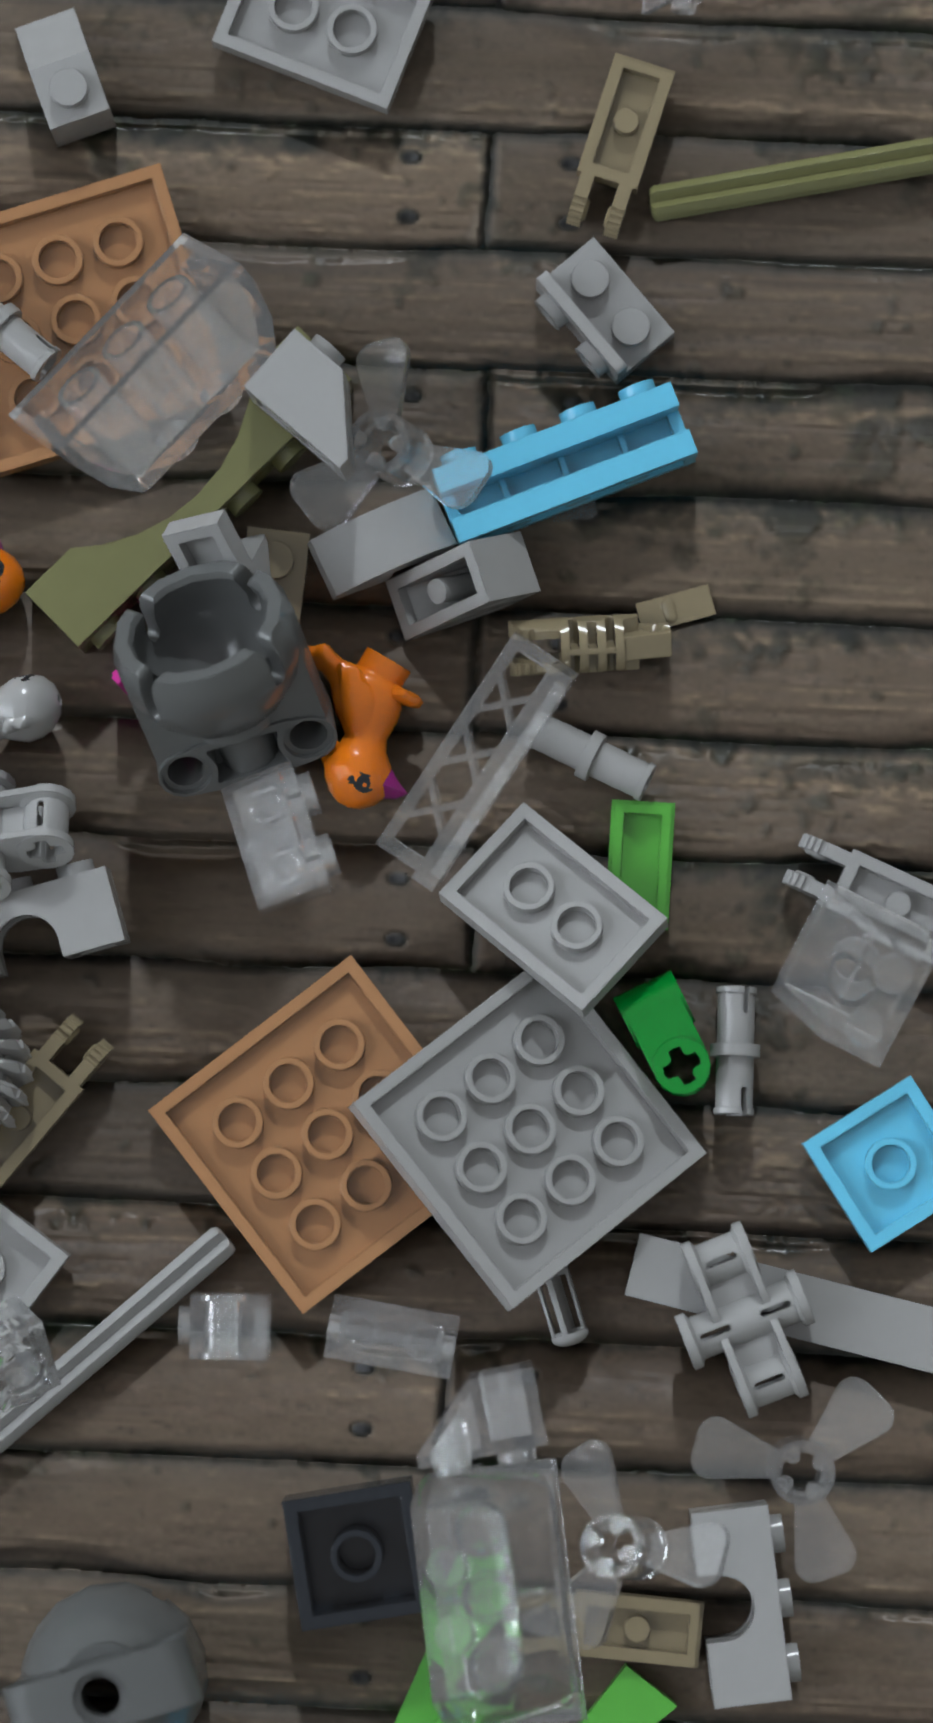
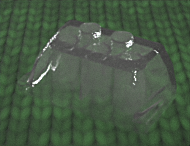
[8,233,276,493]
[411,1458,587,1723]

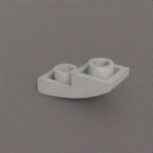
[307,487,457,600]

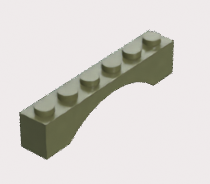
[25,326,354,654]

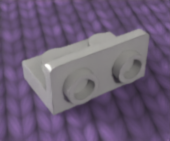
[534,237,675,385]

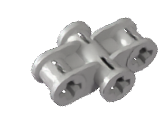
[0,769,76,901]
[674,1220,815,1419]

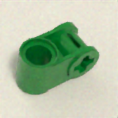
[613,970,711,1097]

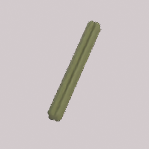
[648,137,933,222]

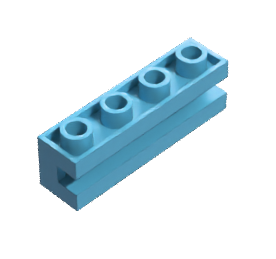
[432,379,698,546]

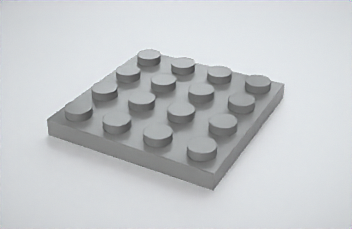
[348,970,707,1312]

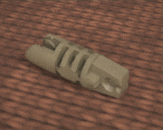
[508,613,672,677]

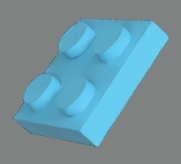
[801,1076,933,1253]

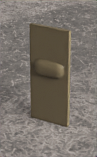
[635,584,716,627]

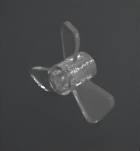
[290,337,493,531]
[690,1377,894,1583]
[539,1439,730,1650]

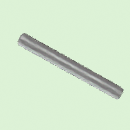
[0,1227,236,1453]

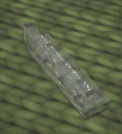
[376,632,579,892]

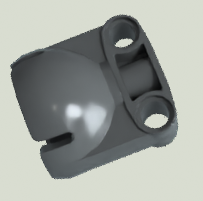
[113,561,338,797]
[1,1581,209,1723]

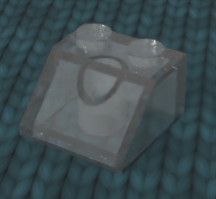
[771,880,933,1068]

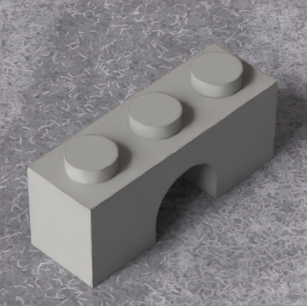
[0,859,131,979]
[688,1499,802,1709]

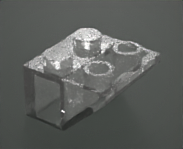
[221,760,342,914]
[416,1360,548,1478]

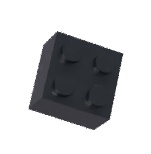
[282,1475,432,1632]

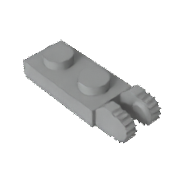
[782,833,933,957]

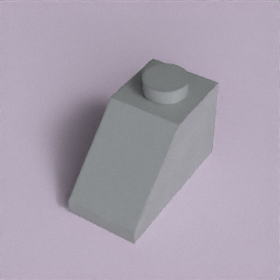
[15,8,117,147]
[244,328,355,482]
[385,531,541,641]

